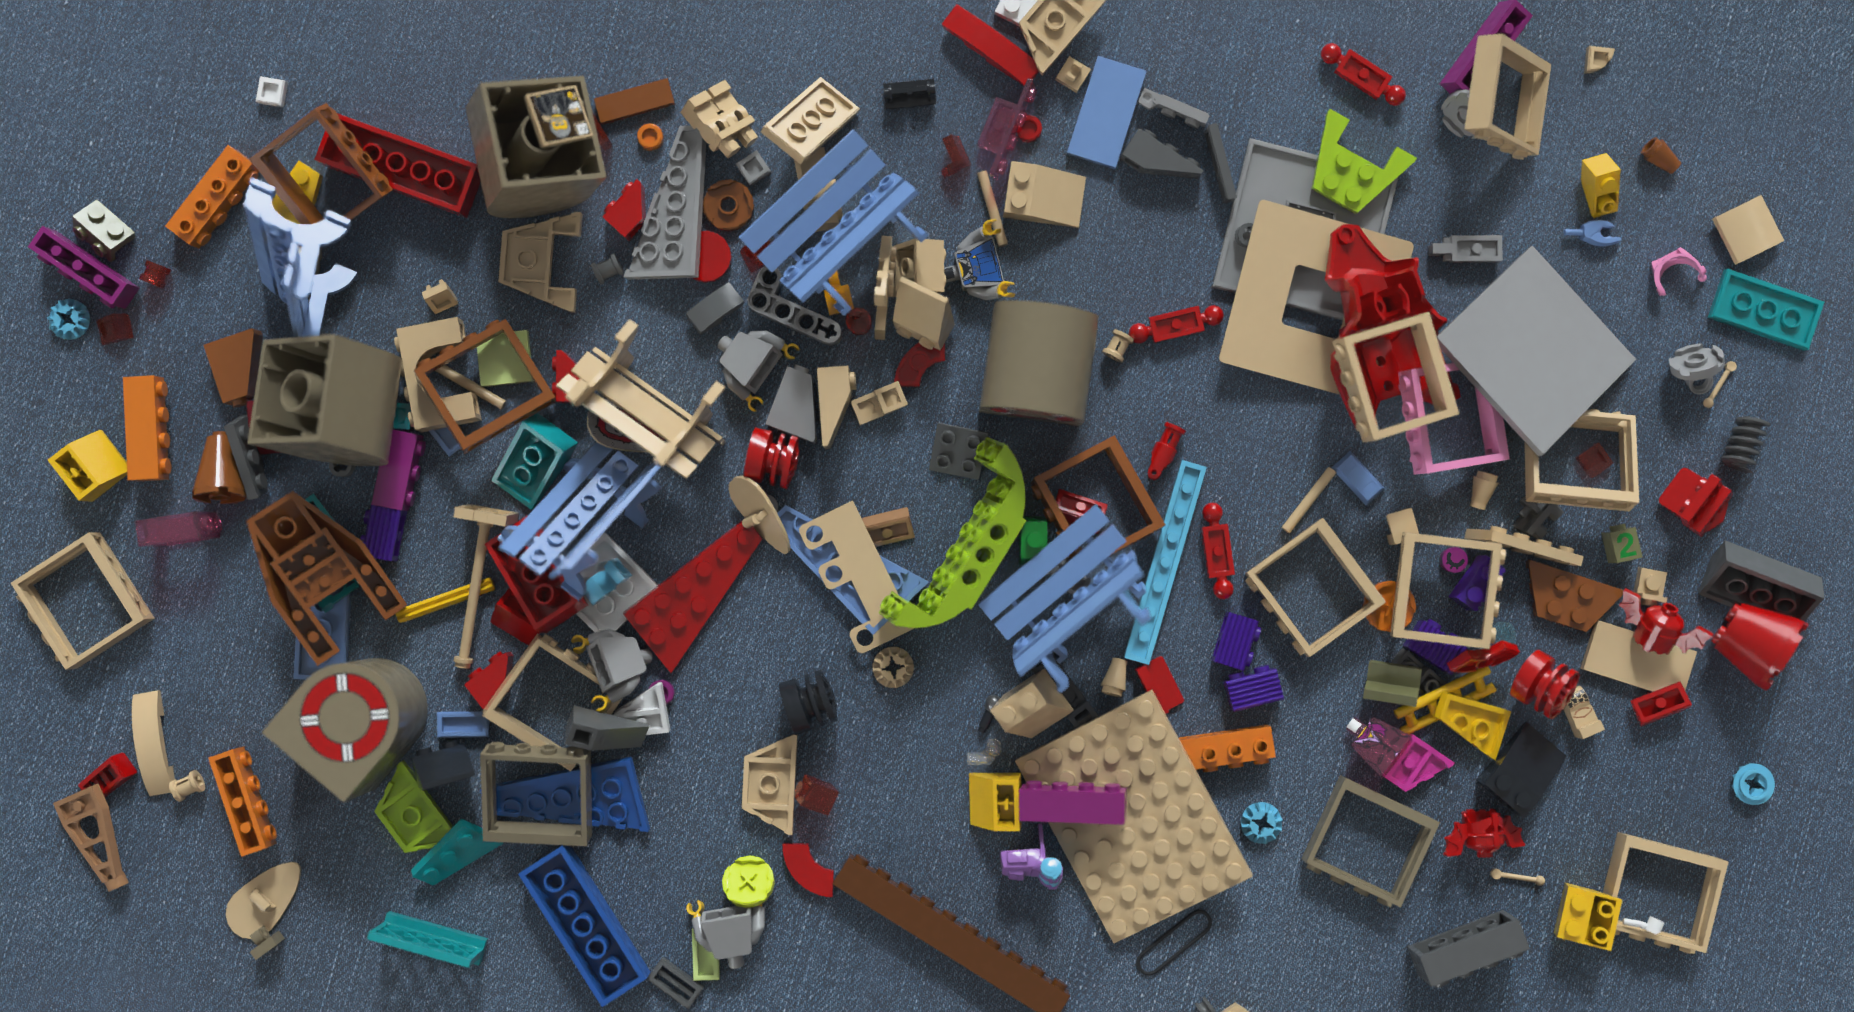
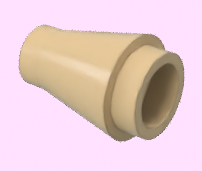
[1470,470,1499,510]
[1101,658,1127,697]

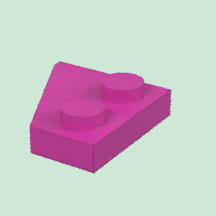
[1382,734,1454,792]

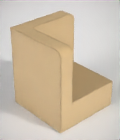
[1386,508,1419,545]

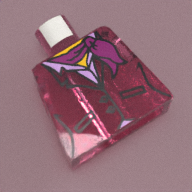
[1346,717,1413,779]

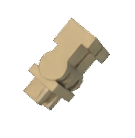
[680,80,758,158]

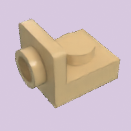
[1634,567,1668,606]

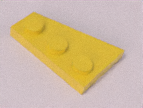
[272,160,323,248]
[1434,691,1511,760]

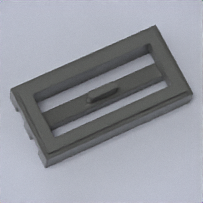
[647,957,704,1009]

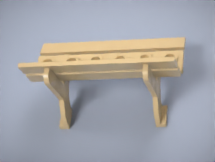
[557,319,726,479]

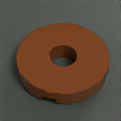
[703,179,754,231]

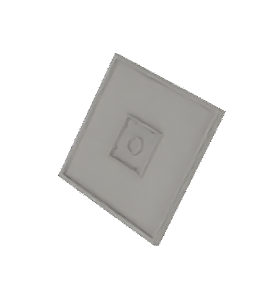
[1212,138,1399,320]
[1436,246,1636,457]

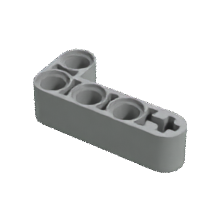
[747,266,842,346]

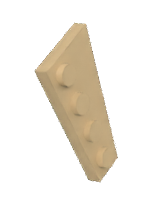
[1464,526,1584,566]

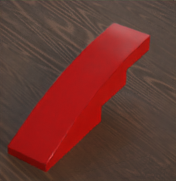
[942,4,1039,87]

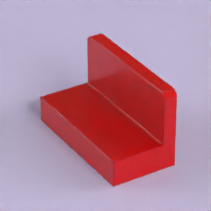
[490,588,541,645]
[1134,656,1184,714]

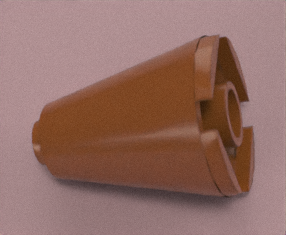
[192,431,246,504]

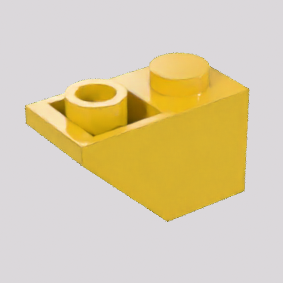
[1581,153,1621,218]

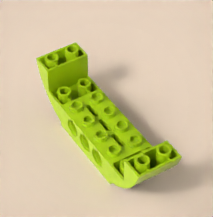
[879,437,1026,628]

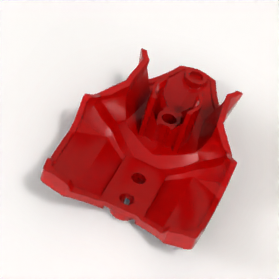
[1324,224,1461,428]

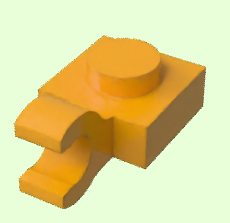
[823,271,854,316]

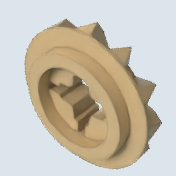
[873,647,914,688]

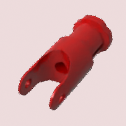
[1148,422,1186,480]

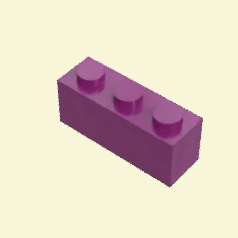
[371,430,426,511]

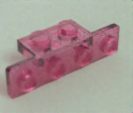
[977,78,1037,180]

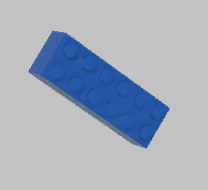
[518,845,651,1007]

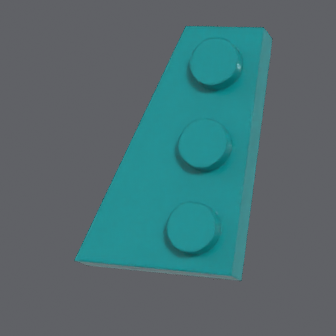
[411,819,503,885]

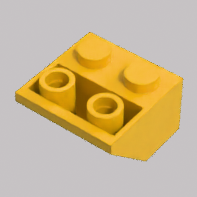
[48,430,127,502]
[969,773,1022,831]
[1554,883,1622,951]

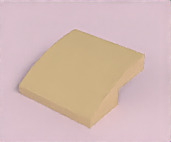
[1712,195,1784,265]

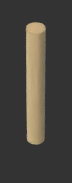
[977,171,1008,247]
[435,365,507,410]
[1281,467,1336,534]

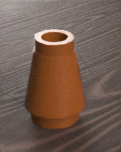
[1641,137,1681,174]

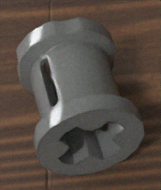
[591,253,624,285]

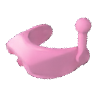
[1651,247,1707,296]

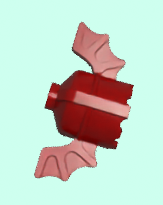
[1619,588,1714,655]
[1443,808,1525,858]

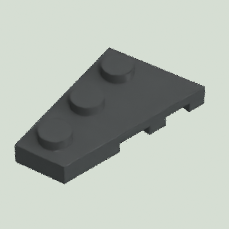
[224,413,268,500]

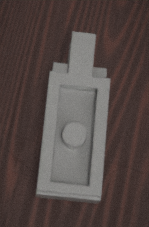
[1138,88,1210,129]
[1428,235,1503,263]

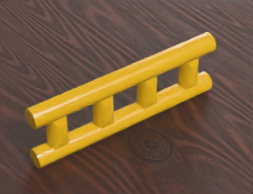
[1393,666,1496,736]

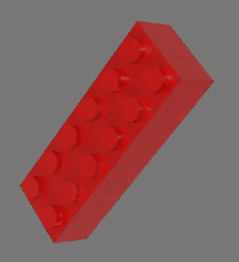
[314,113,481,218]

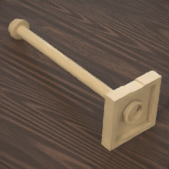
[453,504,519,669]

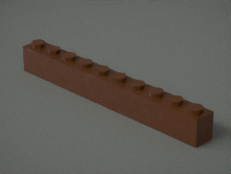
[833,854,1070,1012]

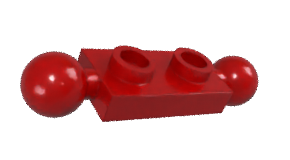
[1321,43,1406,106]
[1128,305,1224,344]
[1201,502,1235,600]

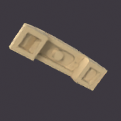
[132,690,175,796]

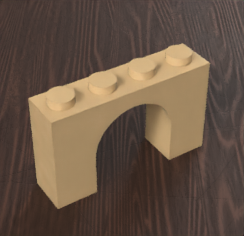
[394,317,482,433]

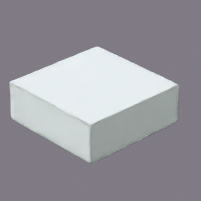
[256,76,288,108]

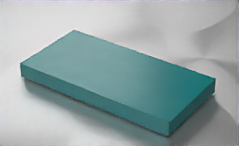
[1708,268,1825,351]

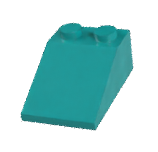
[491,413,578,510]

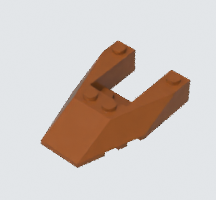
[246,491,407,666]

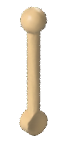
[1703,361,1737,408]
[1490,868,1545,886]

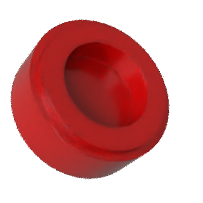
[1016,115,1042,142]

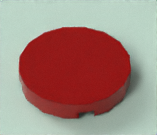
[693,231,732,283]

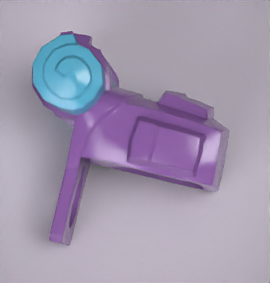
[1000,823,1063,890]

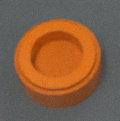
[637,123,664,151]

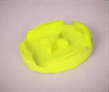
[722,856,775,908]

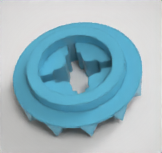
[47,298,90,340]
[1731,763,1775,805]
[1241,802,1283,844]

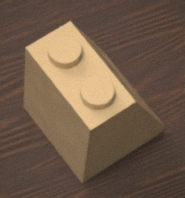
[990,669,1074,738]

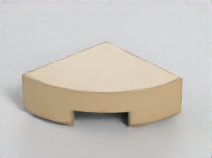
[1584,46,1615,74]

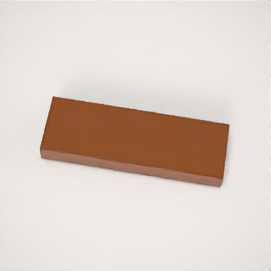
[594,78,675,125]

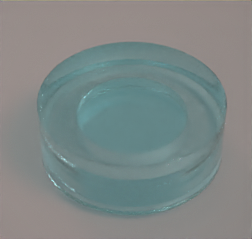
[1492,621,1516,645]

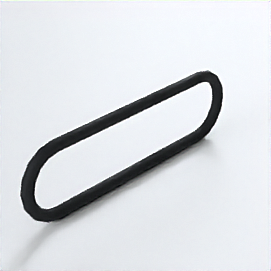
[1136,910,1212,976]

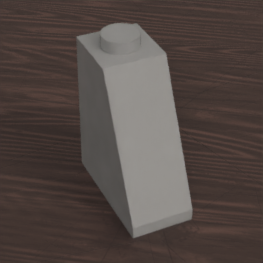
[765,364,817,444]

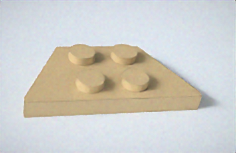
[1019,0,1107,76]
[742,734,798,835]

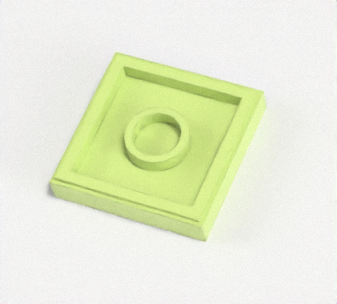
[477,330,534,387]

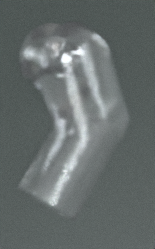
[967,739,1002,765]

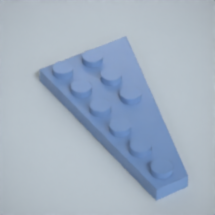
[777,505,929,635]

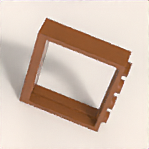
[250,103,393,225]
[414,319,555,454]
[1030,435,1165,560]

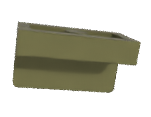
[1363,660,1422,707]

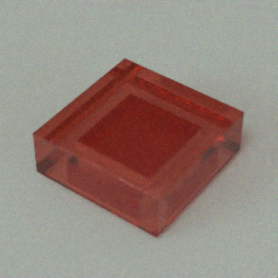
[1575,442,1614,478]

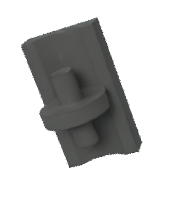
[1513,497,1564,539]

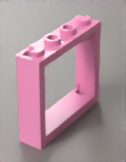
[1398,363,1510,475]

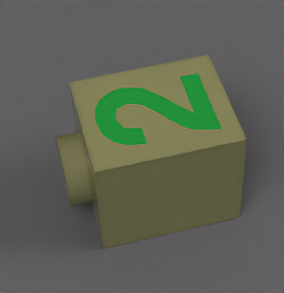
[1601,523,1643,563]

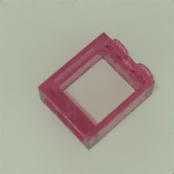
[135,511,222,547]

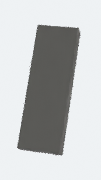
[1204,123,1237,204]

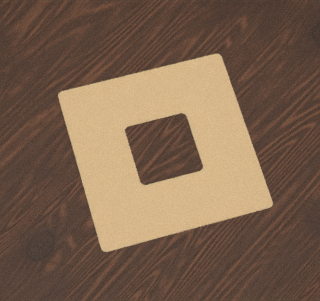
[1219,200,1414,395]

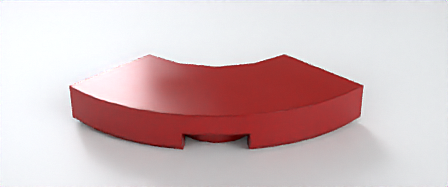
[894,343,945,387]
[1447,640,1520,673]
[782,843,834,897]

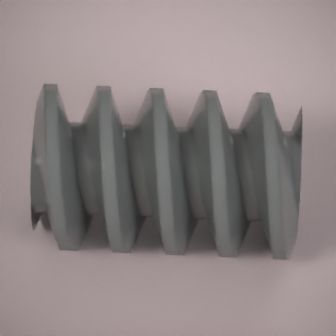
[1721,416,1771,473]

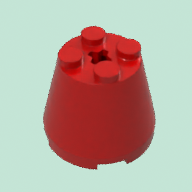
[1711,603,1809,691]

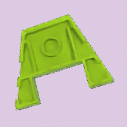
[1311,109,1417,214]

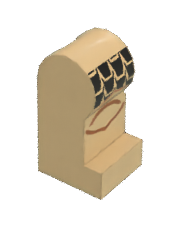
[1564,686,1605,739]

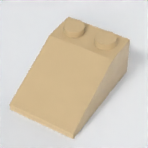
[1003,161,1086,228]
[893,277,955,351]
[817,366,857,449]

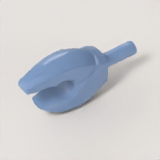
[1563,220,1621,247]

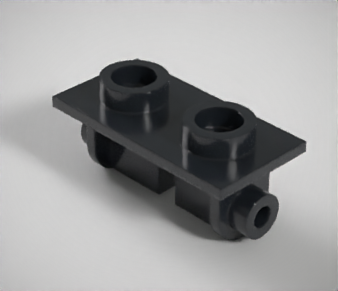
[883,79,936,110]

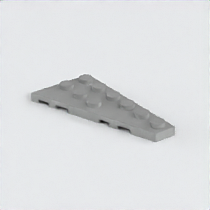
[624,125,706,280]

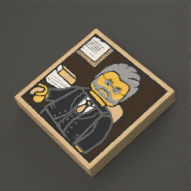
[524,85,593,148]

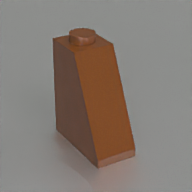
[203,328,263,408]

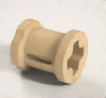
[1102,329,1134,363]
[169,770,205,802]

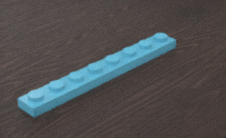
[1124,460,1207,665]

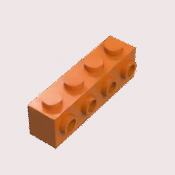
[165,145,259,249]
[123,375,171,481]
[1178,724,1276,772]
[208,746,277,857]

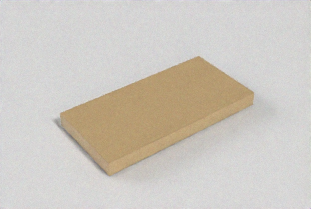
[761,77,860,165]
[1580,620,1697,692]

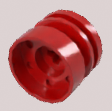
[743,427,800,489]
[1510,650,1580,720]

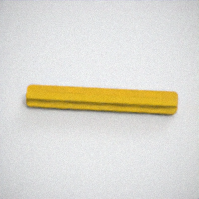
[395,578,495,623]

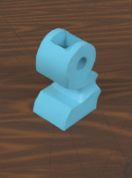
[585,558,632,606]

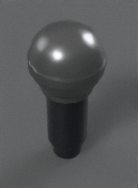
[978,695,1000,733]

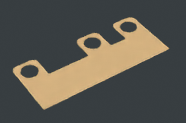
[799,501,914,653]

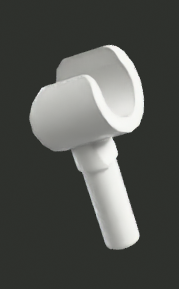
[1623,916,1664,934]

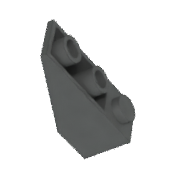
[1120,128,1204,179]
[565,706,649,751]

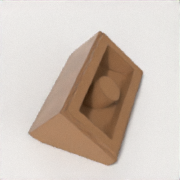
[862,507,915,547]

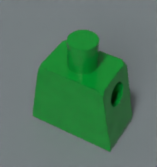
[1019,516,1047,565]

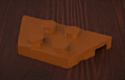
[1526,560,1623,632]

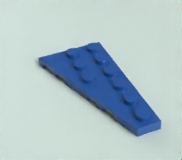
[480,756,650,832]

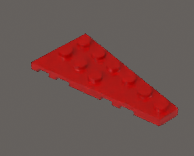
[623,518,762,673]

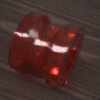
[139,260,172,289]
[846,308,872,335]

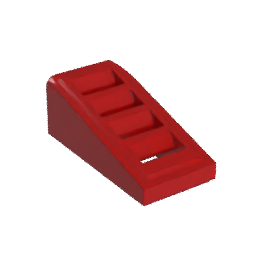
[78,753,137,797]

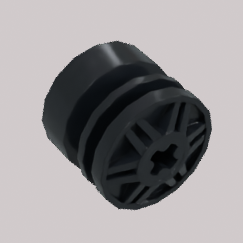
[779,670,838,735]

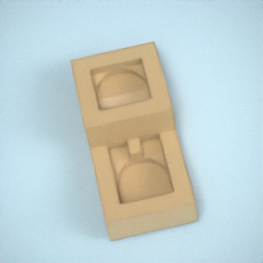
[850,381,908,426]

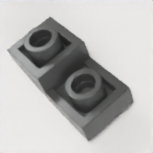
[686,282,744,335]
[1391,648,1446,696]

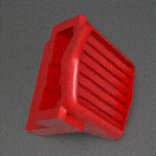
[1659,468,1733,537]

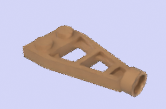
[53,783,129,892]

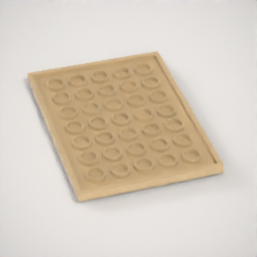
[1015,690,1253,943]

